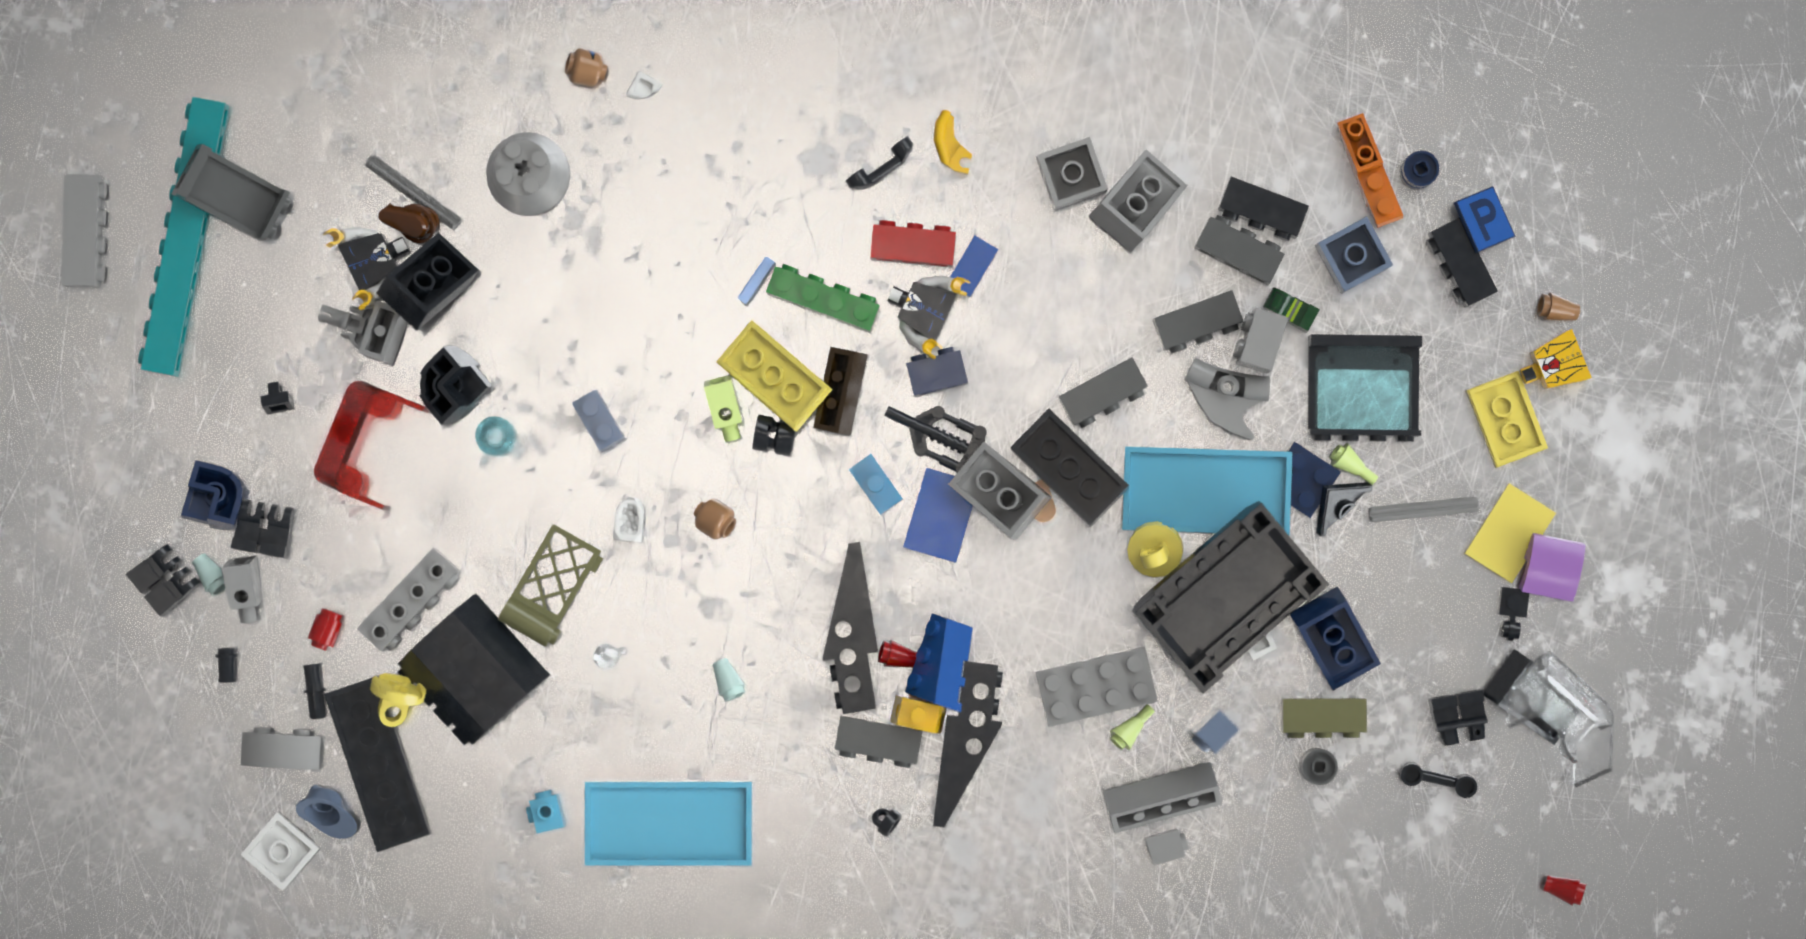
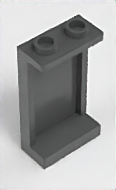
[172,144,290,241]

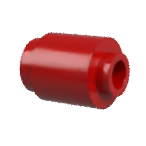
[307,608,343,651]

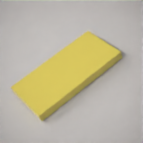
[716,320,832,432]

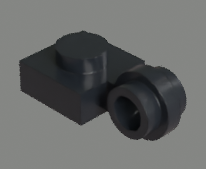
[1498,587,1529,641]

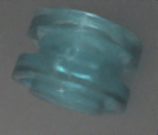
[475,416,516,456]

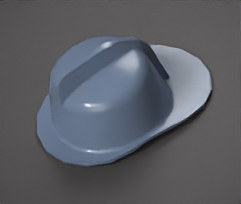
[296,785,357,839]

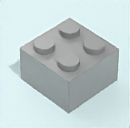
[1036,137,1108,210]
[1233,308,1289,374]

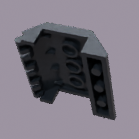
[398,593,551,746]

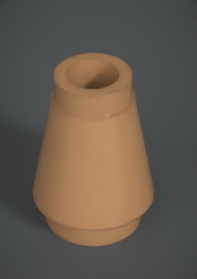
[1537,293,1580,321]

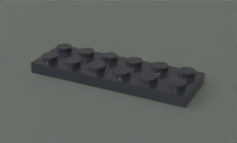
[324,676,431,852]

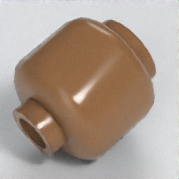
[564,48,607,87]
[694,498,736,539]

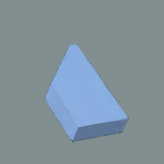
[738,257,776,304]

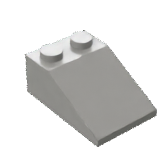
[1089,150,1188,252]
[948,442,1052,540]

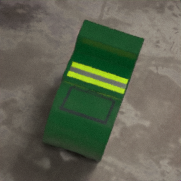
[1263,287,1320,333]

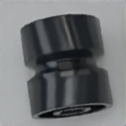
[752,414,795,456]

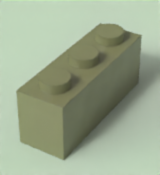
[1280,698,1367,738]

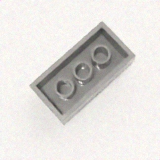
[1035,647,1158,727]

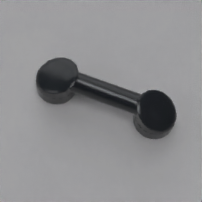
[846,136,913,189]
[1400,762,1477,798]

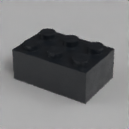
[376,232,479,331]

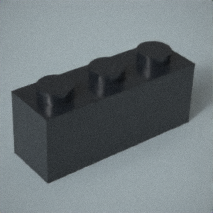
[1218,176,1309,241]
[1427,217,1498,308]

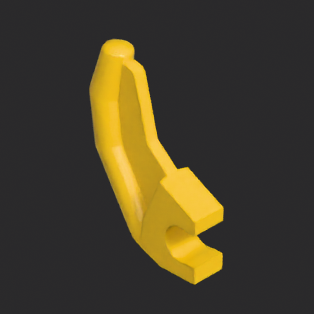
[933,109,972,175]

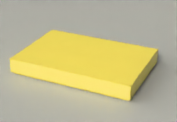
[1466,371,1548,468]
[1464,483,1556,583]

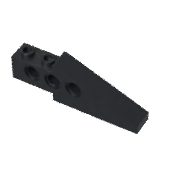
[822,542,878,714]
[933,661,1003,828]

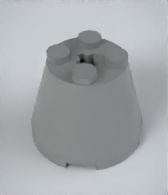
[486,132,570,216]

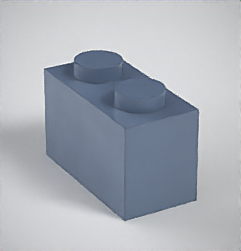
[572,389,626,452]

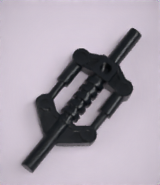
[884,406,987,473]

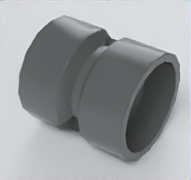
[1298,747,1338,785]

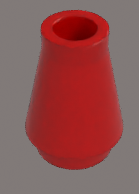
[878,640,917,668]
[1543,875,1587,906]

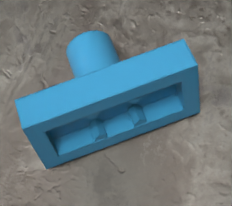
[848,454,903,515]

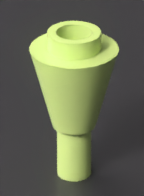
[1330,443,1378,485]
[1110,704,1155,750]

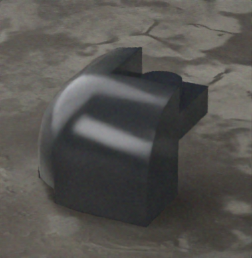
[419,346,492,425]

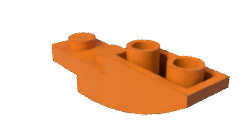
[1337,113,1403,228]

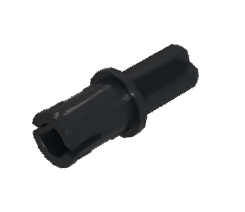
[303,663,326,719]

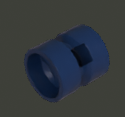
[1399,150,1440,190]

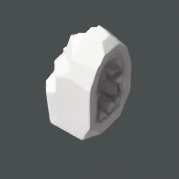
[613,497,644,542]

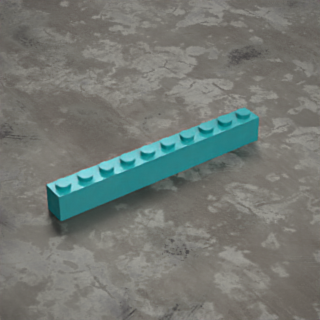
[138,97,230,377]

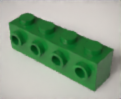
[766,264,880,333]

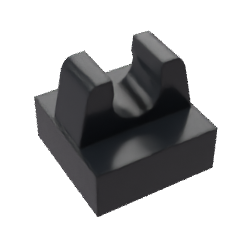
[260,381,294,415]

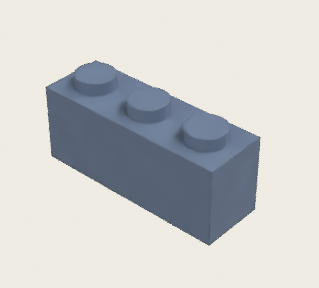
[1190,707,1239,754]

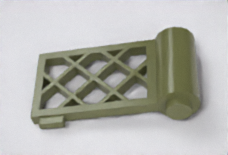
[498,524,603,647]

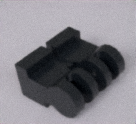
[230,499,294,559]
[125,544,200,617]

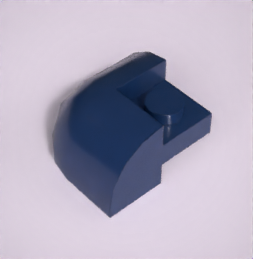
[181,460,243,530]

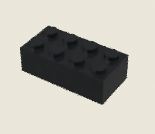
[1010,408,1129,527]

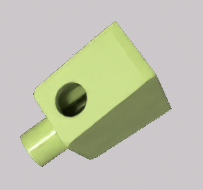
[704,375,742,442]

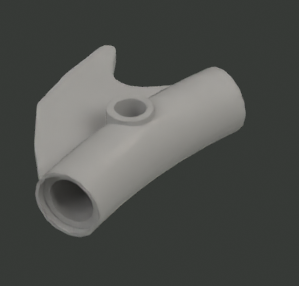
[1184,358,1270,440]

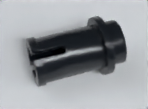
[215,648,238,683]

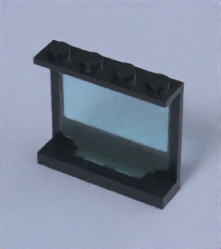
[1307,334,1422,442]

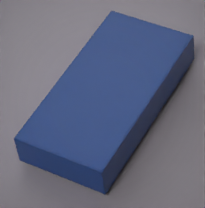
[950,235,998,297]

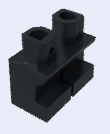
[1428,689,1488,746]

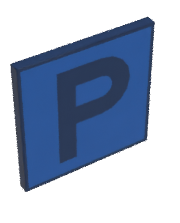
[1453,186,1516,253]

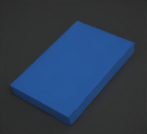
[903,467,973,563]

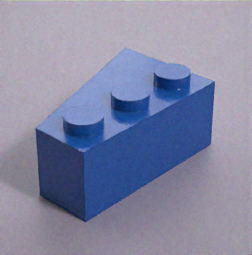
[905,613,973,712]

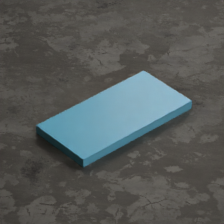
[1122,447,1293,536]
[585,781,752,866]

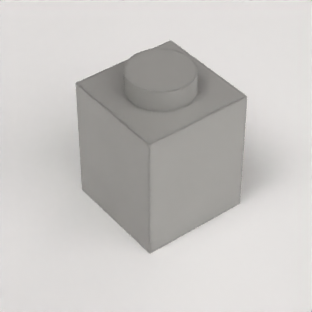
[1144,828,1189,866]

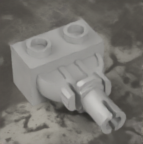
[318,300,407,366]

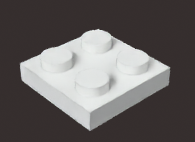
[241,812,320,891]

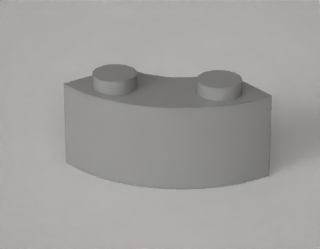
[240,727,321,770]

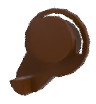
[378,203,439,243]

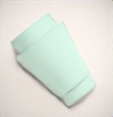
[192,553,225,596]
[712,658,745,702]

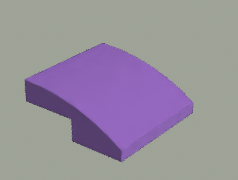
[1519,533,1586,602]

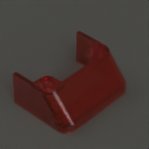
[314,381,429,511]

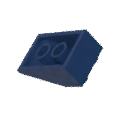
[1290,586,1381,691]

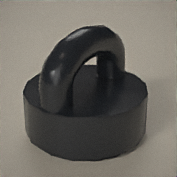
[872,808,902,837]

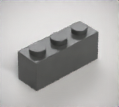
[1194,215,1285,286]
[1152,290,1243,354]
[1058,357,1148,428]
[834,716,923,768]

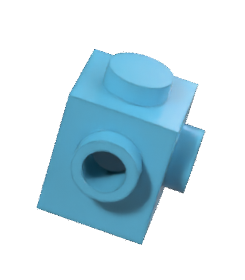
[526,790,566,834]

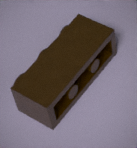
[813,346,868,436]

